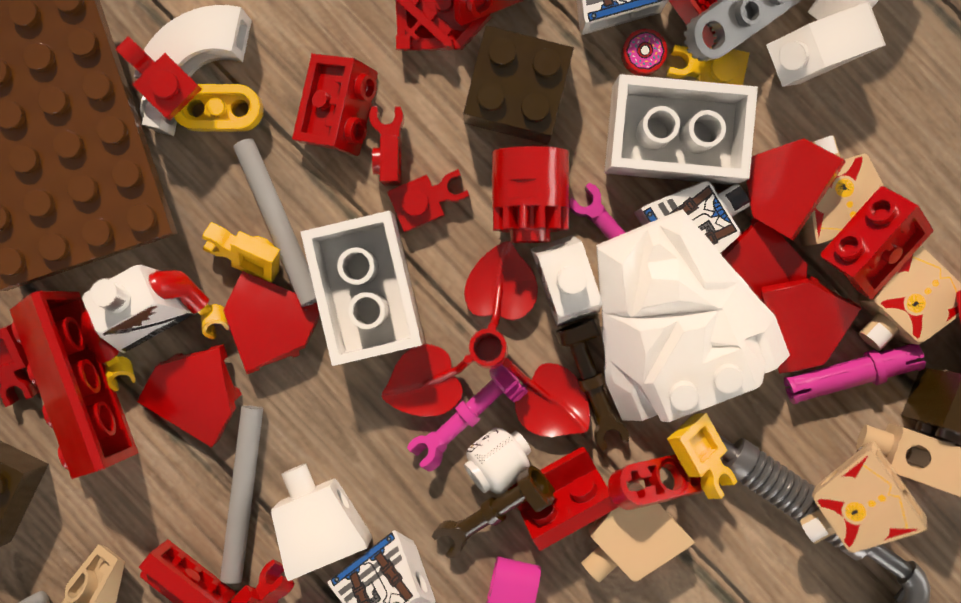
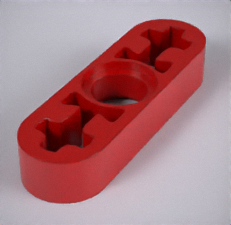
[608,454,720,510]

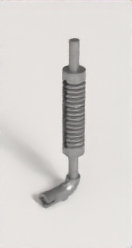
[719,435,931,603]

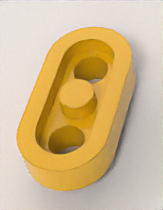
[174,84,264,132]

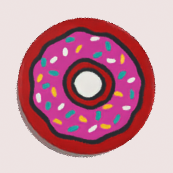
[621,29,667,76]

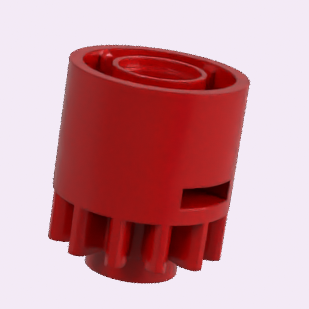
[492,146,569,243]

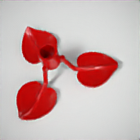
[381,241,590,437]

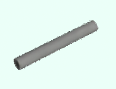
[233,138,317,307]
[220,406,264,584]

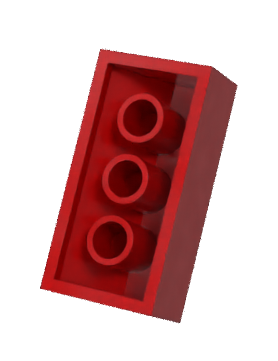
[9,291,138,479]

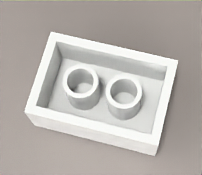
[604,74,758,185]
[301,211,425,366]

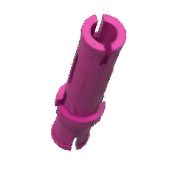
[784,344,926,405]

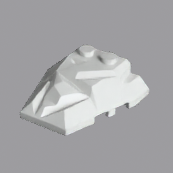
[596,209,790,422]

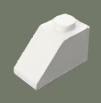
[766,2,886,87]

